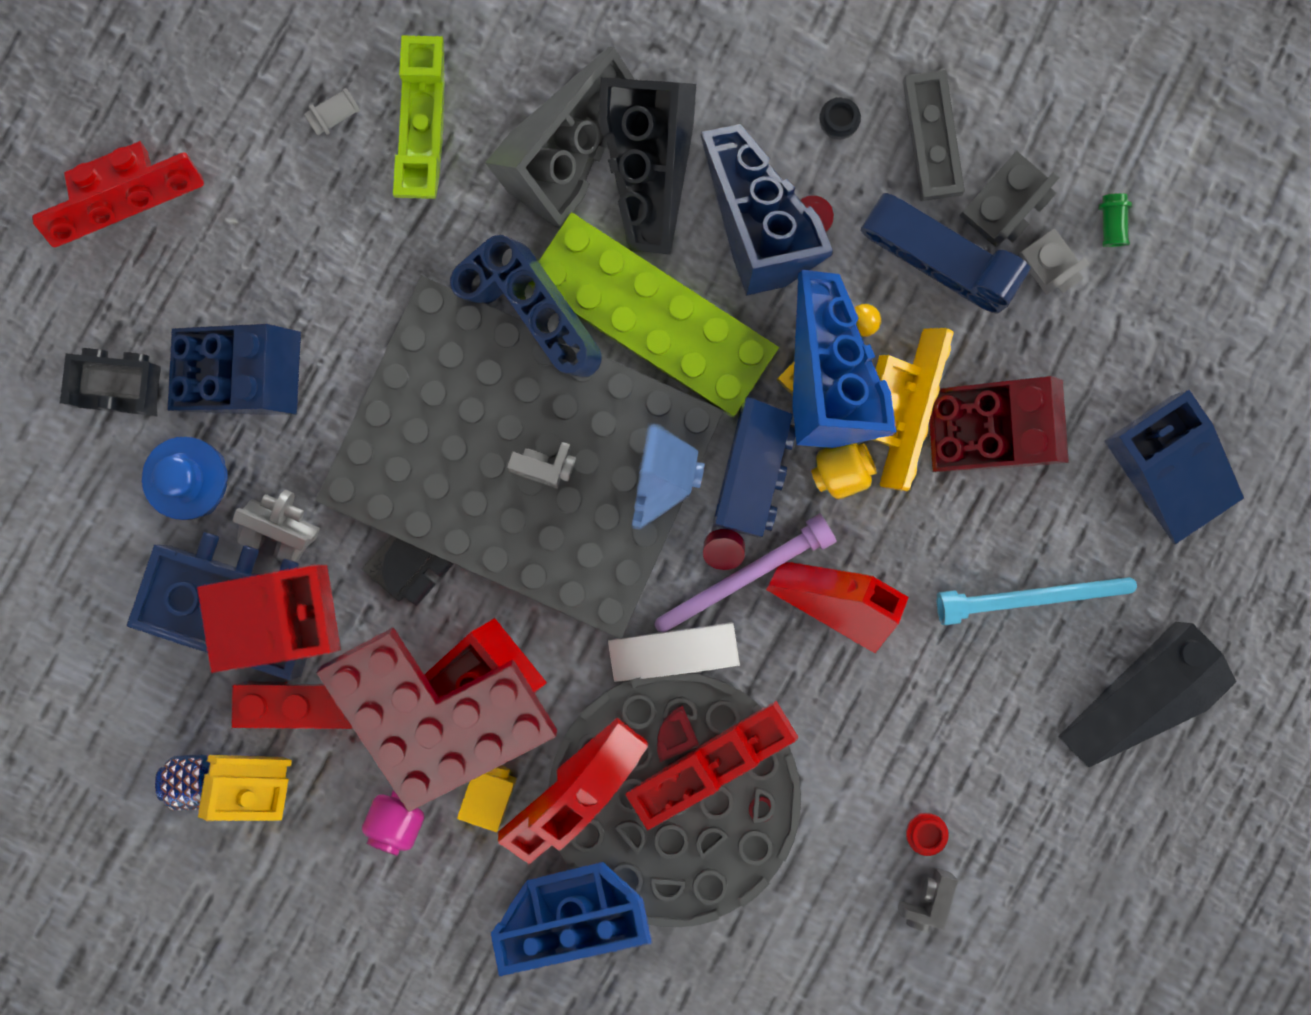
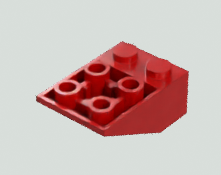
[197,565,341,673]

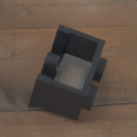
[60,348,161,416]

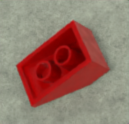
[424,618,547,698]

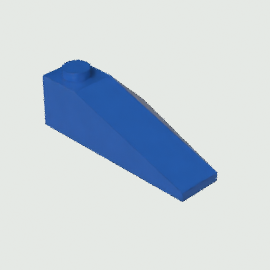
[792,270,896,448]

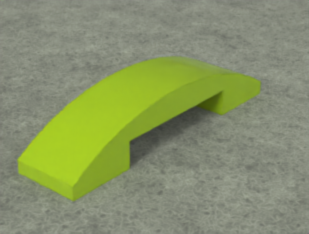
[393,35,444,199]

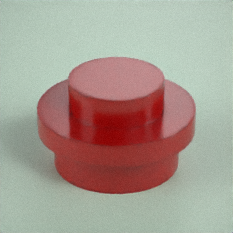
[906,813,949,856]

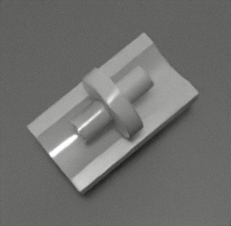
[232,490,320,562]

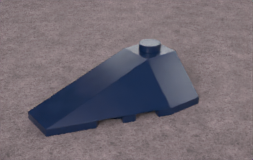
[701,124,833,296]

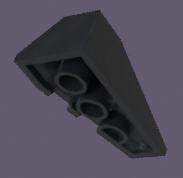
[599,77,697,254]
[1058,622,1237,767]

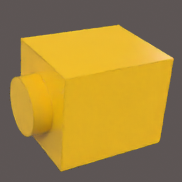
[457,765,517,833]

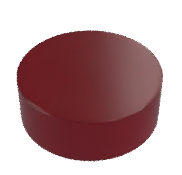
[703,529,745,570]

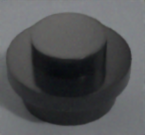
[819,97,861,139]

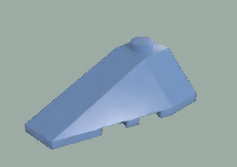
[632,425,705,530]

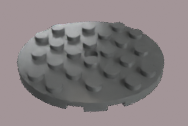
[548,673,801,927]

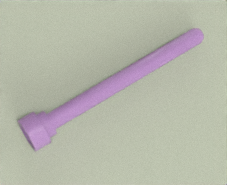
[655,513,837,632]

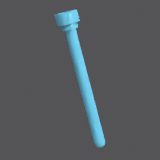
[936,577,1137,626]

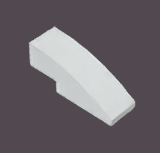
[608,622,740,682]

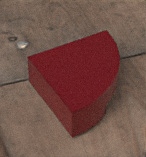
[657,705,699,762]

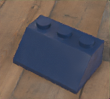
[712,397,796,538]

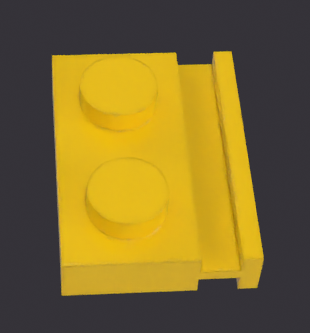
[198,755,292,821]

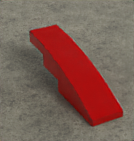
[625,701,799,831]

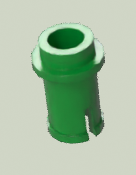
[1098,193,1132,247]

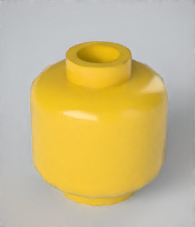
[811,443,877,500]

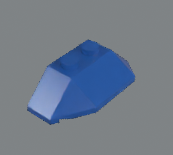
[491,862,652,977]

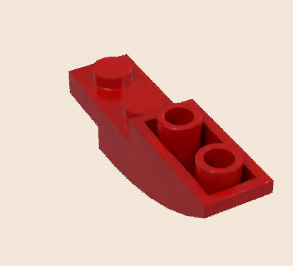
[498,718,648,864]

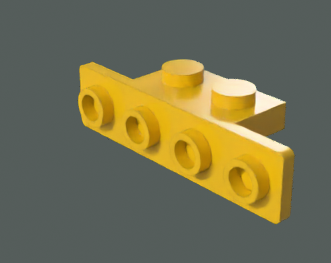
[872,328,954,491]

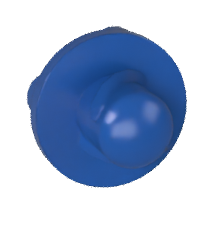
[142,437,228,520]

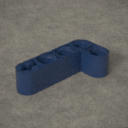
[861,193,1031,314]
[450,235,602,377]

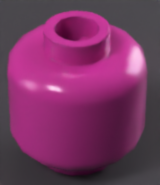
[362,790,425,856]

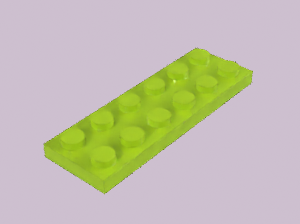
[528,212,779,418]

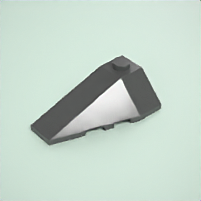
[486,47,634,227]

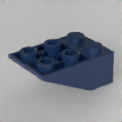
[167,324,301,415]
[1104,390,1244,544]

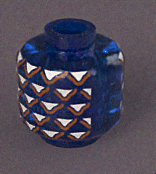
[155,754,210,811]

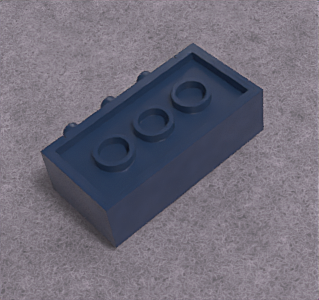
[126,532,307,680]

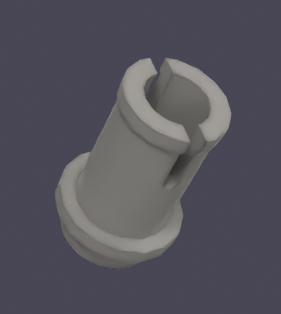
[304,88,360,136]

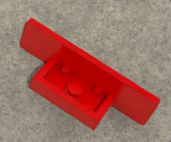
[32,141,204,248]

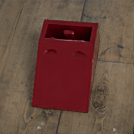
[929,376,1069,472]

